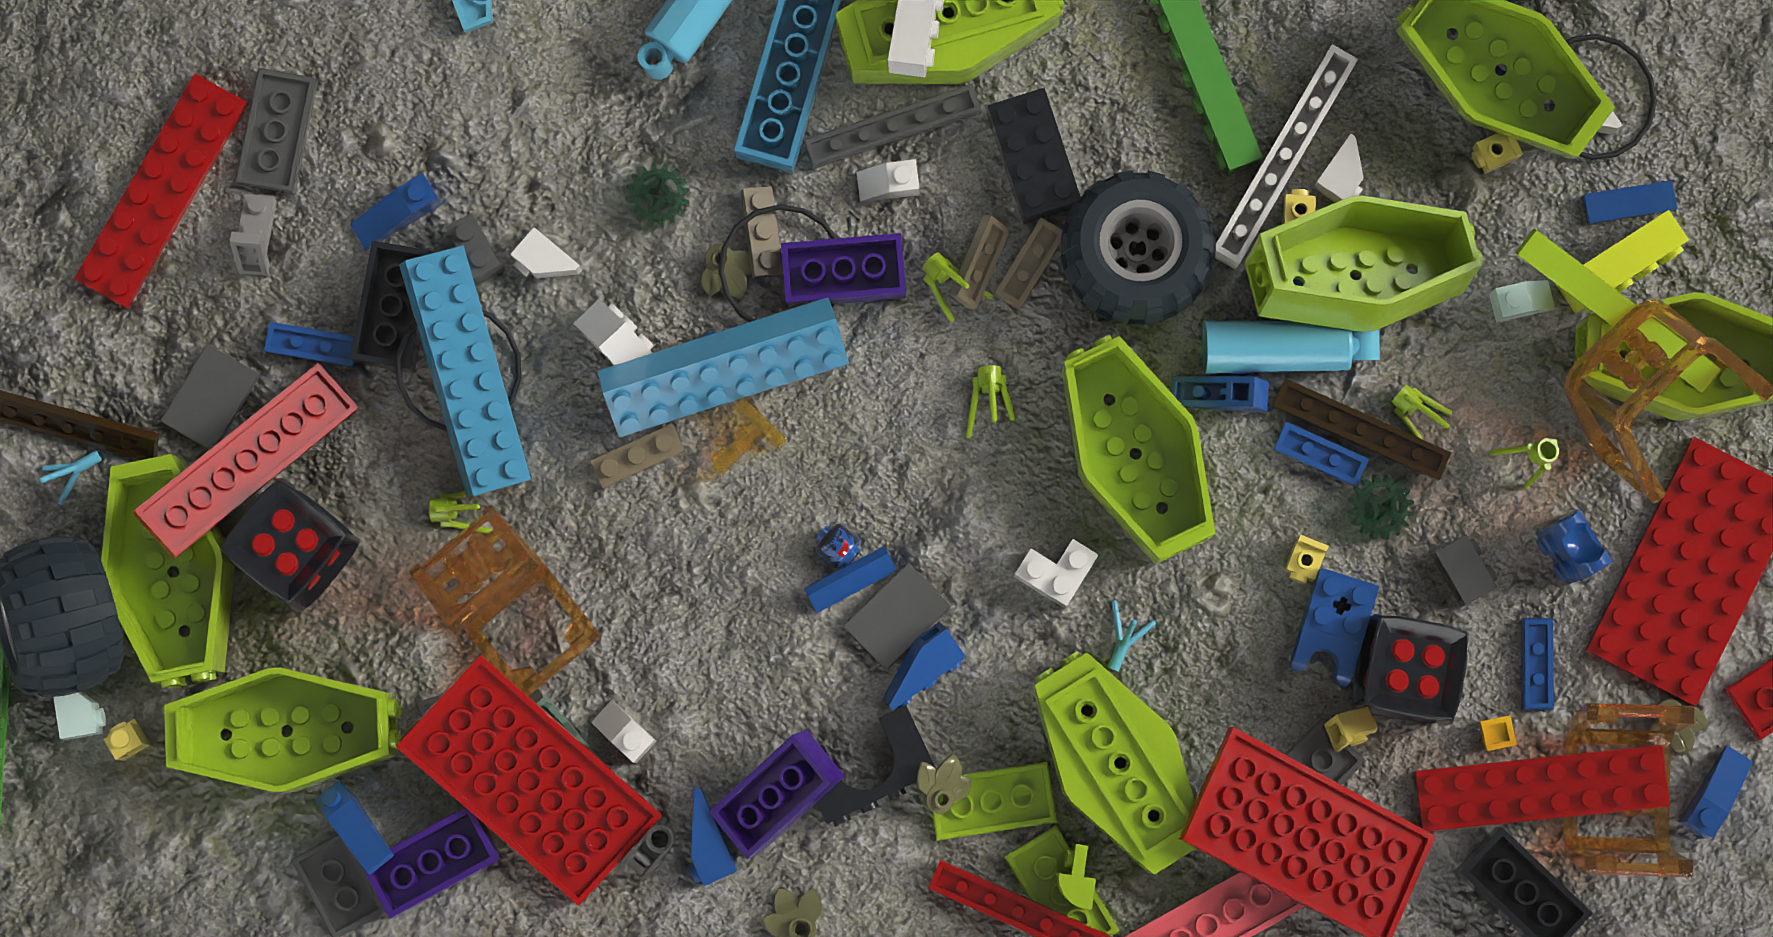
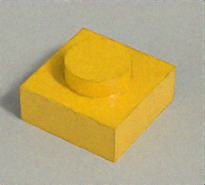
[1479,715,1517,752]

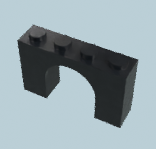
[817,705,936,827]

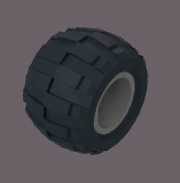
[1060,170,1216,326]
[0,537,123,697]

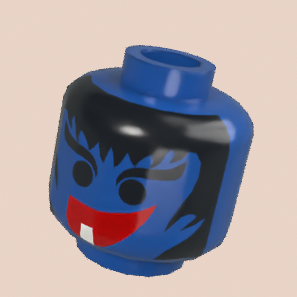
[815,524,861,568]

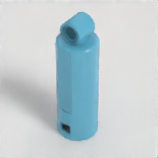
[638,0,733,80]
[1202,319,1380,374]

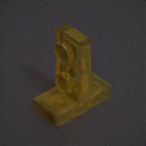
[711,398,788,478]

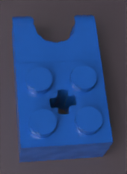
[1535,509,1613,584]
[1289,568,1380,687]

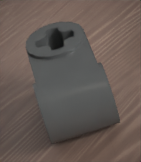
[621,824,676,882]

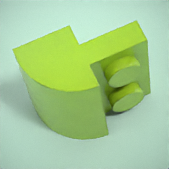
[1056,844,1096,910]

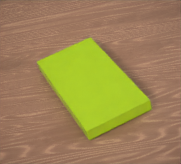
[932,762,1057,841]
[1004,825,1119,936]

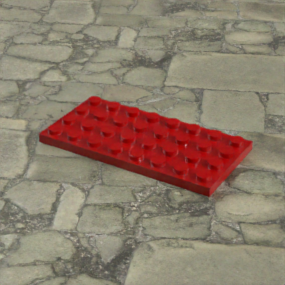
[1584,437,1773,707]
[396,653,662,906]
[1179,727,1436,937]

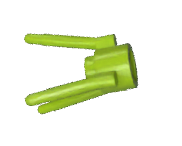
[922,252,994,322]
[966,365,1016,439]
[1391,384,1452,440]
[1489,438,1559,489]
[429,490,495,535]

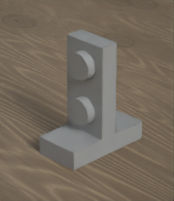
[230,194,277,276]

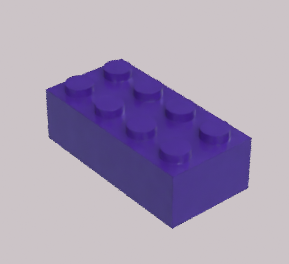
[781,233,906,308]
[709,729,845,859]
[361,807,503,919]

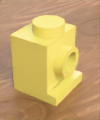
[1472,133,1523,174]
[1282,189,1316,224]
[1284,535,1329,584]
[1324,706,1377,752]
[104,719,150,761]

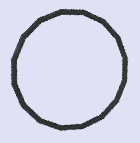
[1566,34,1657,160]
[718,204,837,322]
[395,310,522,432]

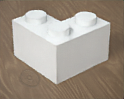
[573,299,654,366]
[1014,539,1098,609]

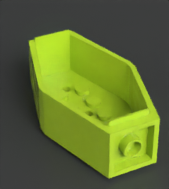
[835,0,1065,85]
[1395,0,1615,159]
[1244,195,1483,332]
[1573,292,1773,421]
[1061,335,1216,565]
[101,454,235,689]
[1032,651,1196,875]
[164,667,402,793]

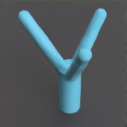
[39,450,102,505]
[1107,600,1156,671]

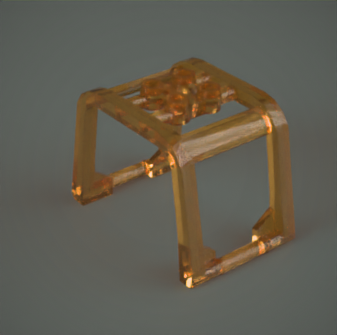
[1564,299,1773,503]
[409,504,602,696]
[1563,703,1694,877]

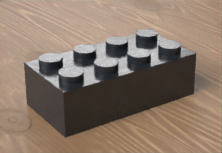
[987,87,1081,225]
[350,241,433,373]
[1454,827,1593,937]

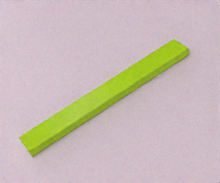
[1515,228,1720,393]

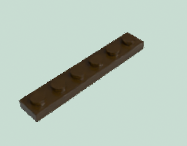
[1272,378,1452,481]
[0,390,159,460]

